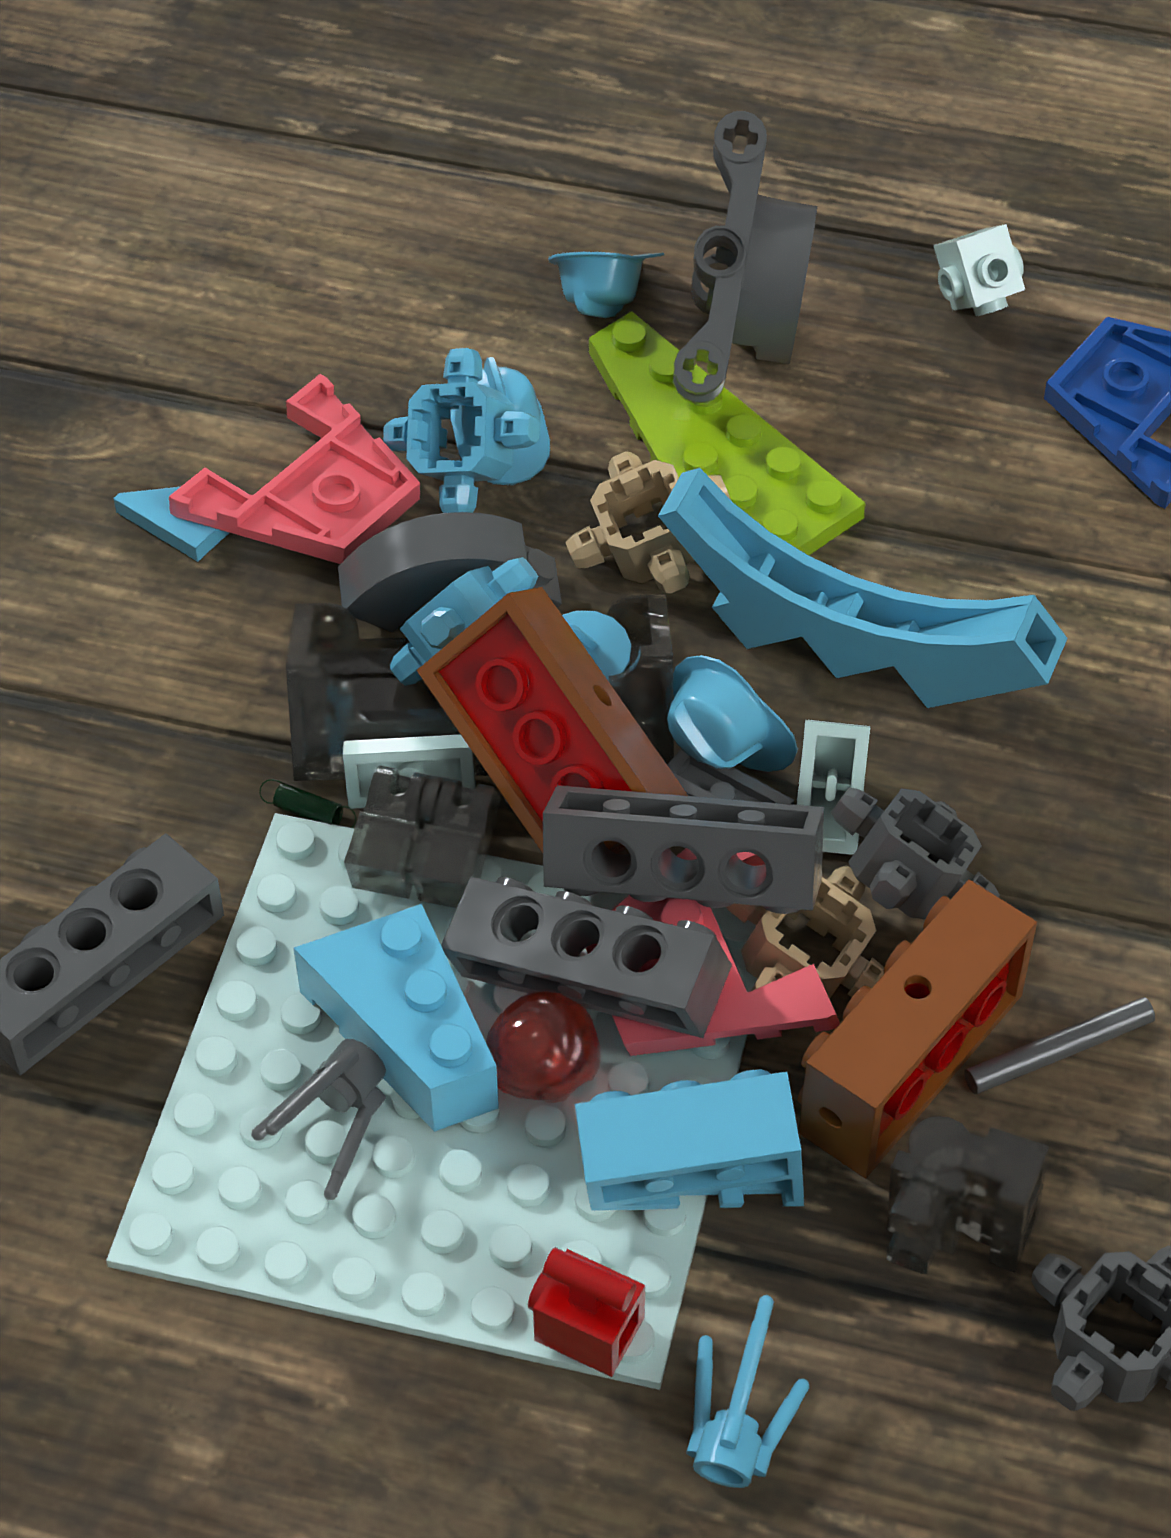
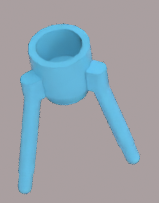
[686,1295,809,1488]

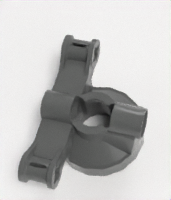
[674,111,817,404]

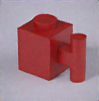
[527,1247,646,1377]

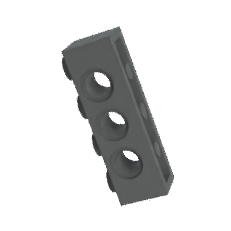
[543,785,824,914]
[0,833,224,1076]
[441,877,732,1038]

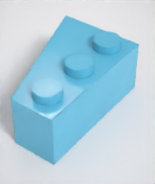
[293,904,499,1132]
[575,1070,804,1211]

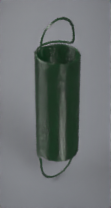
[259,779,357,828]

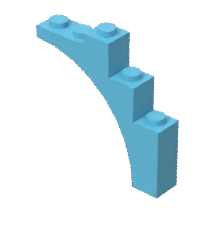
[658,468,1068,708]

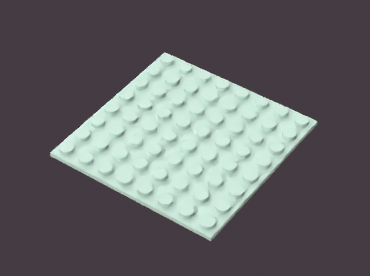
[106,813,757,1390]

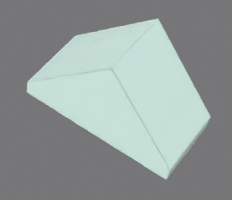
[797,720,870,855]

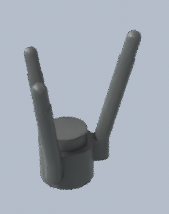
[251,1039,386,1200]

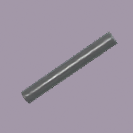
[964,997,1155,1095]

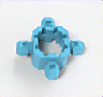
[383,348,540,513]
[390,557,538,686]

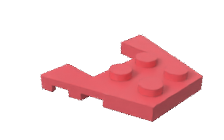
[169,374,420,564]
[585,848,840,1056]

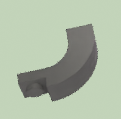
[338,512,562,633]

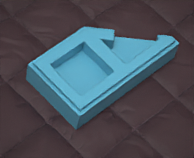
[113,487,229,562]

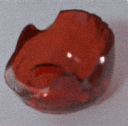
[486,991,601,1103]

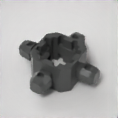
[831,788,1000,919]
[1031,1245,1171,1411]

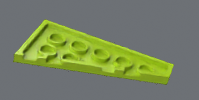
[589,311,865,555]

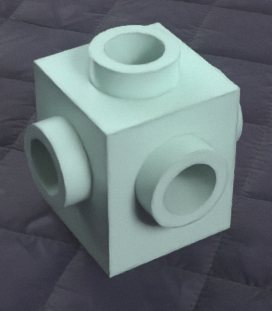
[934,224,1025,316]

